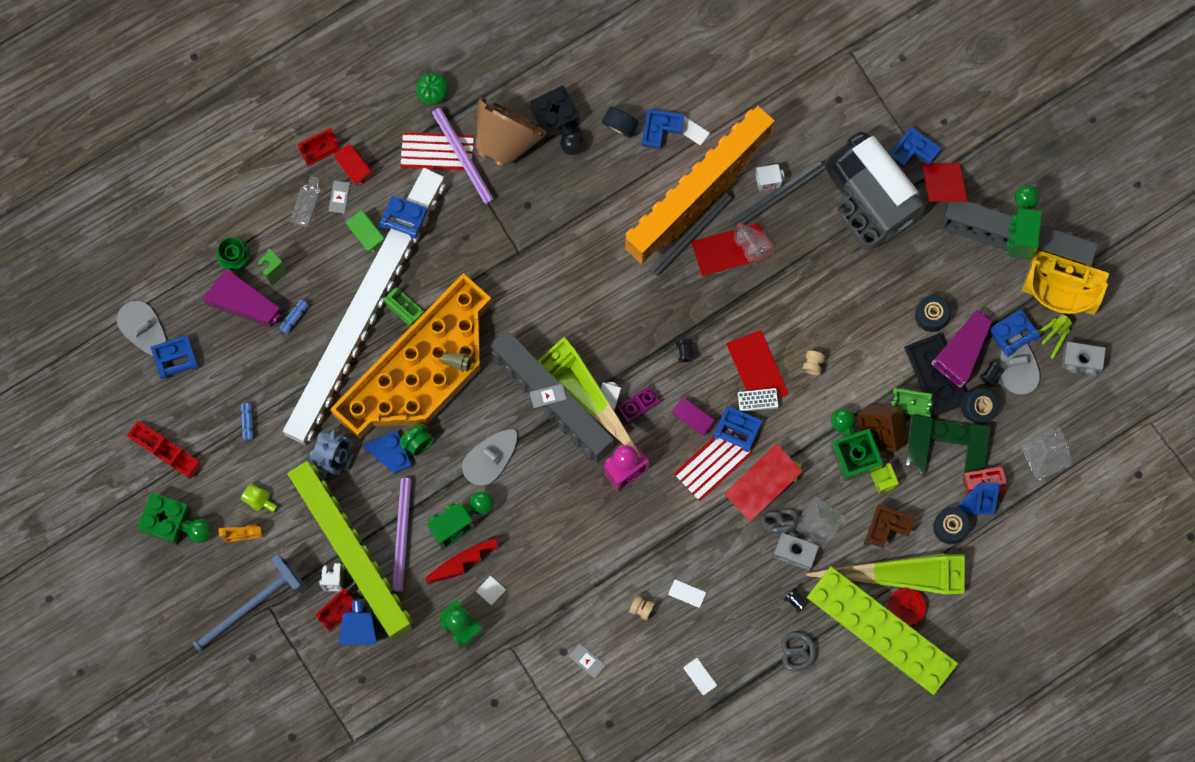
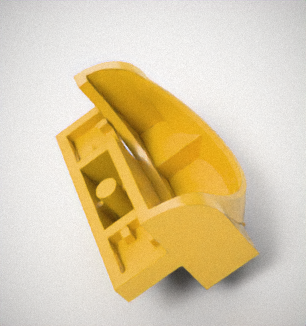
[1021,250,1109,315]

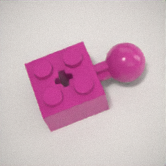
[604,443,649,492]

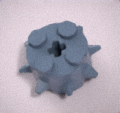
[310,429,353,478]

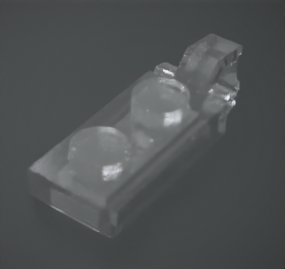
[290,176,320,229]

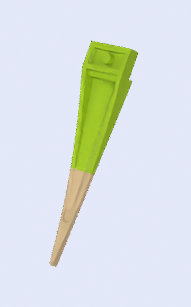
[537,337,641,458]
[806,553,965,594]

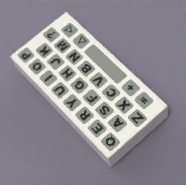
[738,388,778,412]

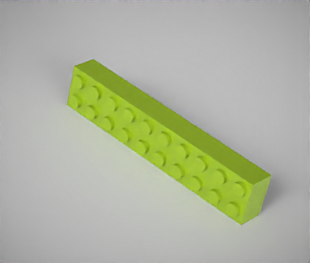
[287,461,413,642]

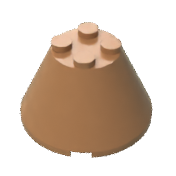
[476,98,547,167]

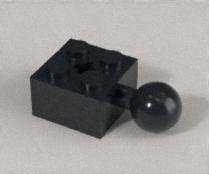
[530,85,584,155]

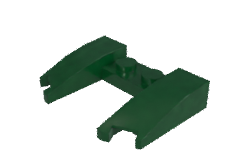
[906,415,990,482]

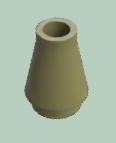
[442,352,472,372]

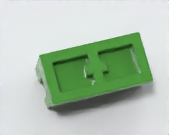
[346,210,386,253]
[258,248,287,287]
[383,287,425,327]
[891,388,934,418]

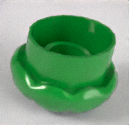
[416,73,449,105]
[216,237,250,270]
[400,423,434,456]

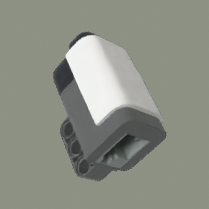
[825,131,925,251]

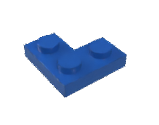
[642,109,684,149]
[889,127,941,168]

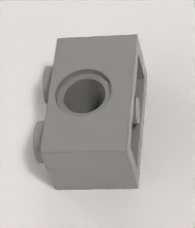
[1061,342,1105,376]
[773,532,819,571]

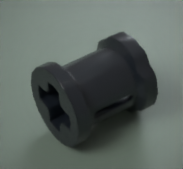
[676,339,696,363]
[979,361,1004,387]
[784,587,810,613]

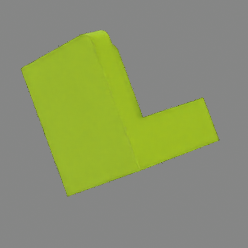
[871,463,899,494]

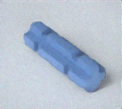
[279,300,309,334]
[241,403,254,441]

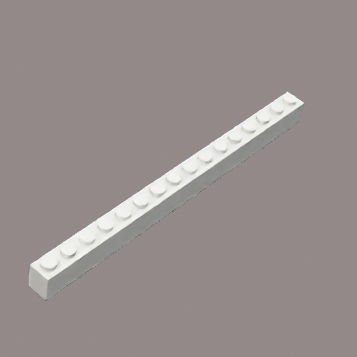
[283,168,446,445]

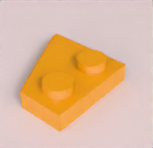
[219,525,264,543]

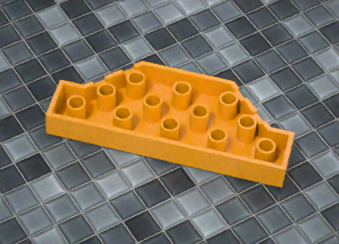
[625,106,775,264]
[330,273,492,440]

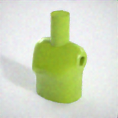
[240,483,278,513]

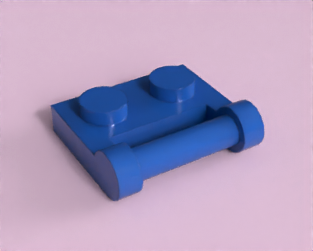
[380,196,428,239]
[988,309,1040,357]
[150,335,198,380]
[713,406,762,452]

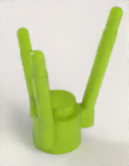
[1038,314,1072,359]

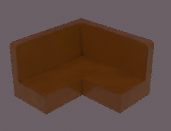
[857,405,908,452]
[864,504,915,548]

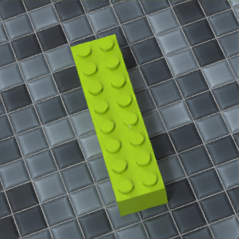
[807,566,958,695]

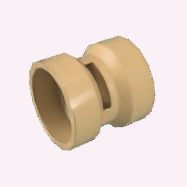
[802,351,825,375]
[629,595,655,621]

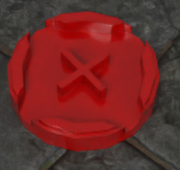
[887,588,927,627]

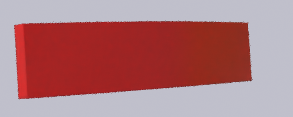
[126,421,202,480]
[425,538,499,585]

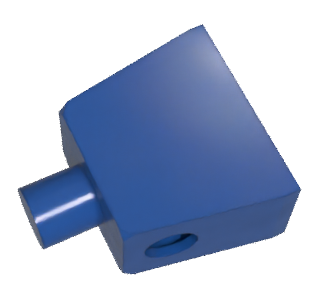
[339,599,378,645]

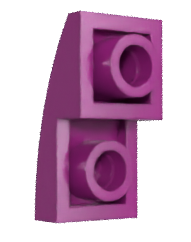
[616,386,660,425]
[671,397,715,436]

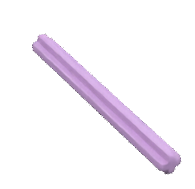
[432,108,494,204]
[392,478,412,592]

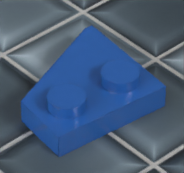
[363,431,412,474]
[957,482,999,514]

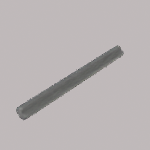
[730,161,825,230]
[649,192,732,276]

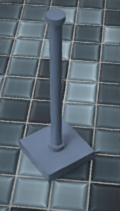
[193,554,308,652]

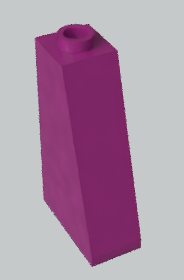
[203,269,282,328]
[931,310,991,388]

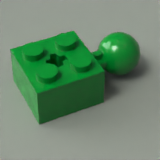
[1006,185,1042,259]
[831,408,883,482]
[427,490,494,550]
[137,492,212,545]
[439,599,484,650]

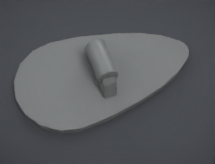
[117,301,166,356]
[1000,334,1040,395]
[462,429,517,486]

